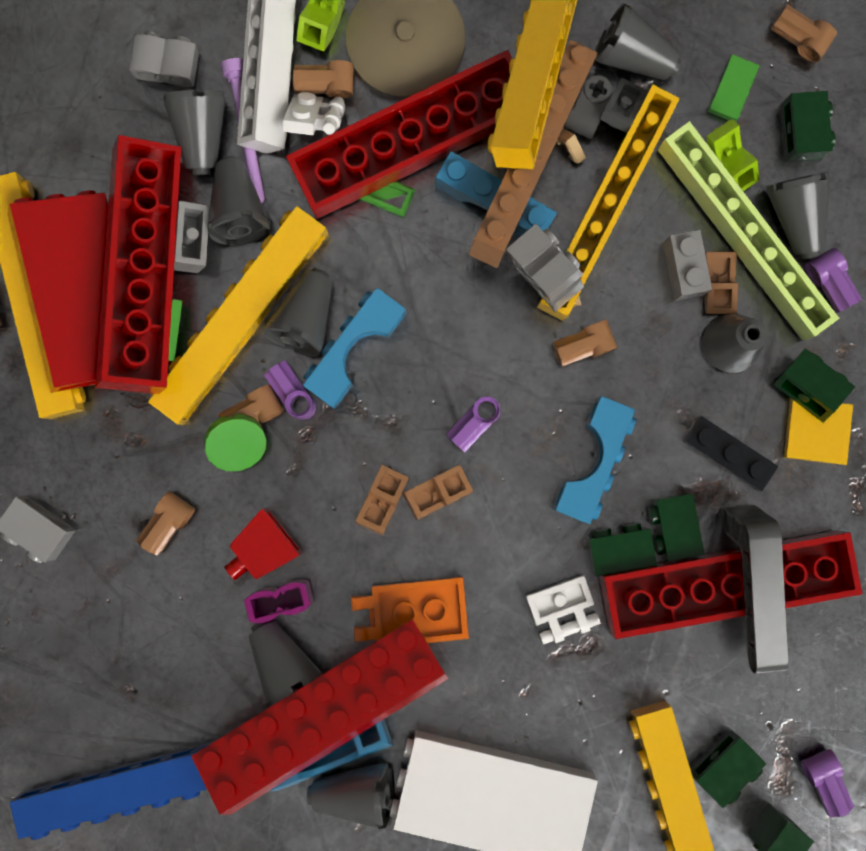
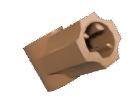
[771,4,837,62]
[293,60,354,99]
[552,320,618,367]
[218,384,284,424]
[136,491,195,556]

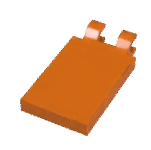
[351,576,469,643]

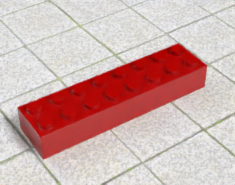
[286,50,512,220]
[95,135,181,394]
[599,530,863,639]
[191,619,449,815]

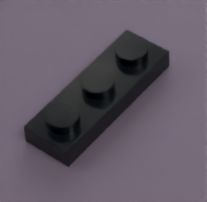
[683,416,779,492]

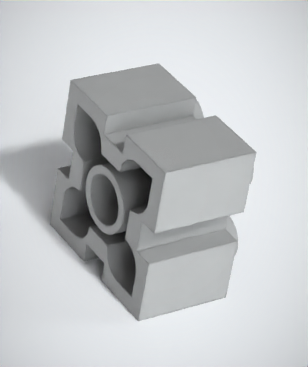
[506,224,584,312]

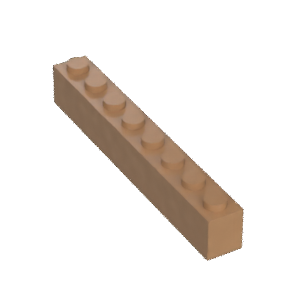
[469,40,598,268]

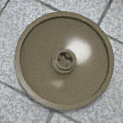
[346,0,466,100]

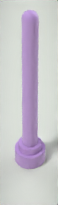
[221,58,265,203]

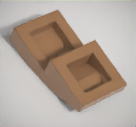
[704,251,739,314]
[355,465,409,536]
[402,465,474,520]

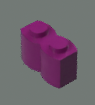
[244,579,314,623]

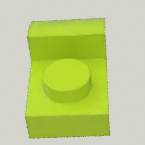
[296,0,345,52]
[706,119,760,191]

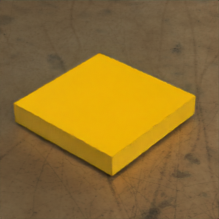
[783,398,853,465]

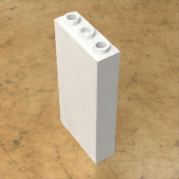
[390,730,598,851]

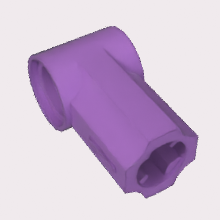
[805,248,862,313]
[264,360,316,420]
[446,396,501,452]
[801,749,854,818]

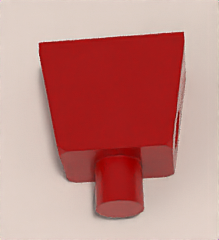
[224,508,303,581]

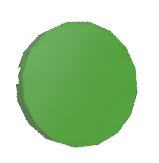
[204,414,267,471]

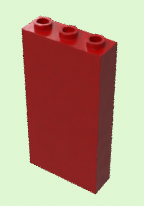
[7,190,108,393]

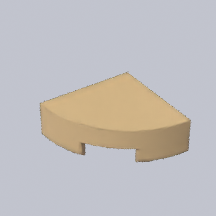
[556,128,586,164]

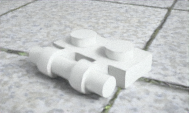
[283,92,346,135]
[525,575,601,645]

